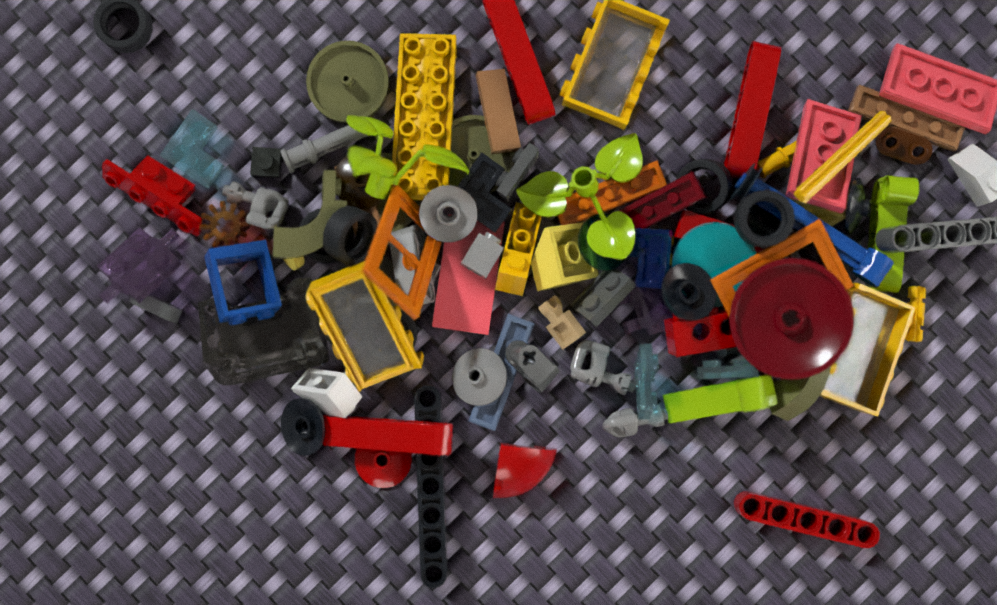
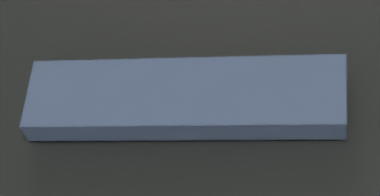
[468,314,535,431]

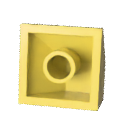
[531,222,599,291]

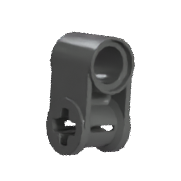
[505,340,560,393]

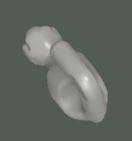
[222,181,289,229]
[570,340,636,395]
[602,404,668,437]

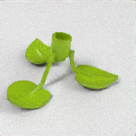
[346,115,470,199]
[516,133,643,260]

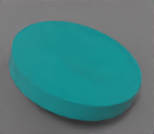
[672,222,756,307]

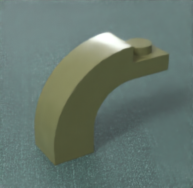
[273,170,347,259]
[770,366,831,421]

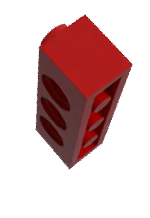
[664,306,737,357]

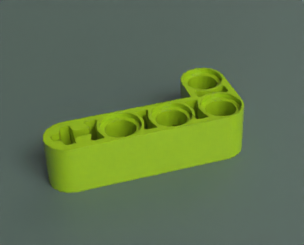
[865,175,919,293]
[662,374,778,423]

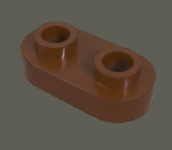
[874,125,933,165]

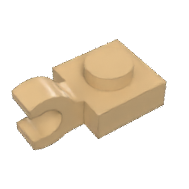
[539,295,586,350]

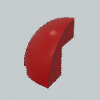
[492,443,557,498]

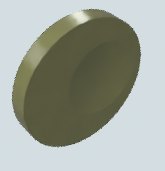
[306,41,389,124]
[449,115,515,195]

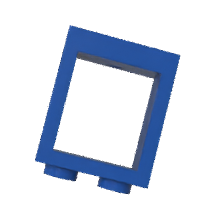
[204,240,282,325]

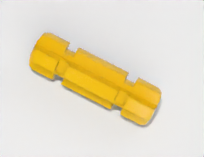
[905,286,926,342]

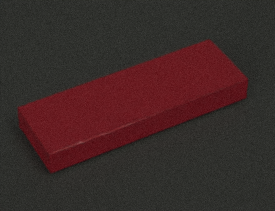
[619,171,707,234]

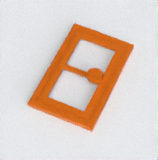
[362,185,442,320]
[710,219,854,318]

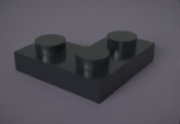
[457,153,512,233]

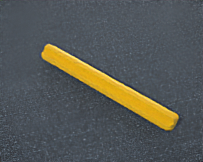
[794,111,892,203]

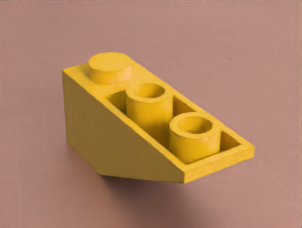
[495,202,541,296]

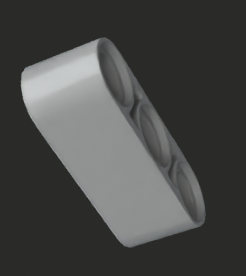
[389,224,435,305]

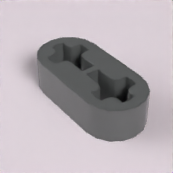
[127,288,184,324]

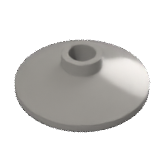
[419,185,477,242]
[452,348,507,406]

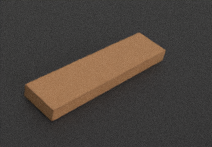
[848,85,965,152]

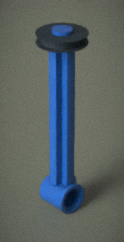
[730,163,894,288]

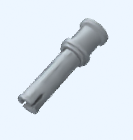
[280,125,368,174]

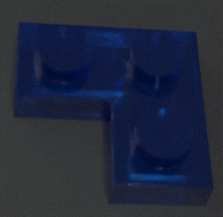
[628,228,672,289]

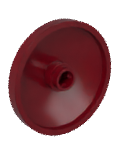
[730,258,854,379]

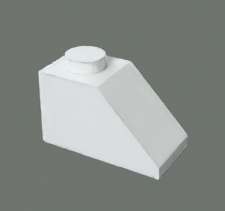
[947,144,997,207]
[291,368,362,418]

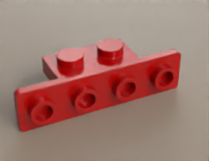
[102,155,203,237]

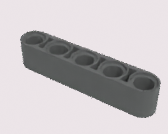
[875,217,997,254]

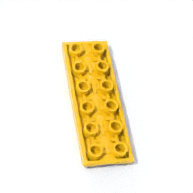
[390,33,457,201]

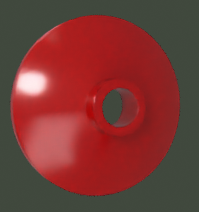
[355,448,412,488]

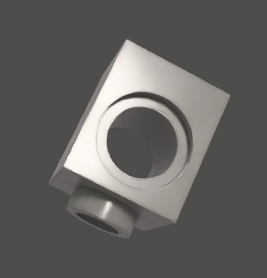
[461,232,504,279]

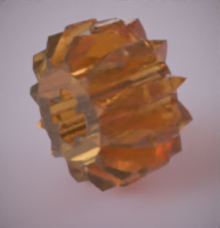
[199,201,249,248]

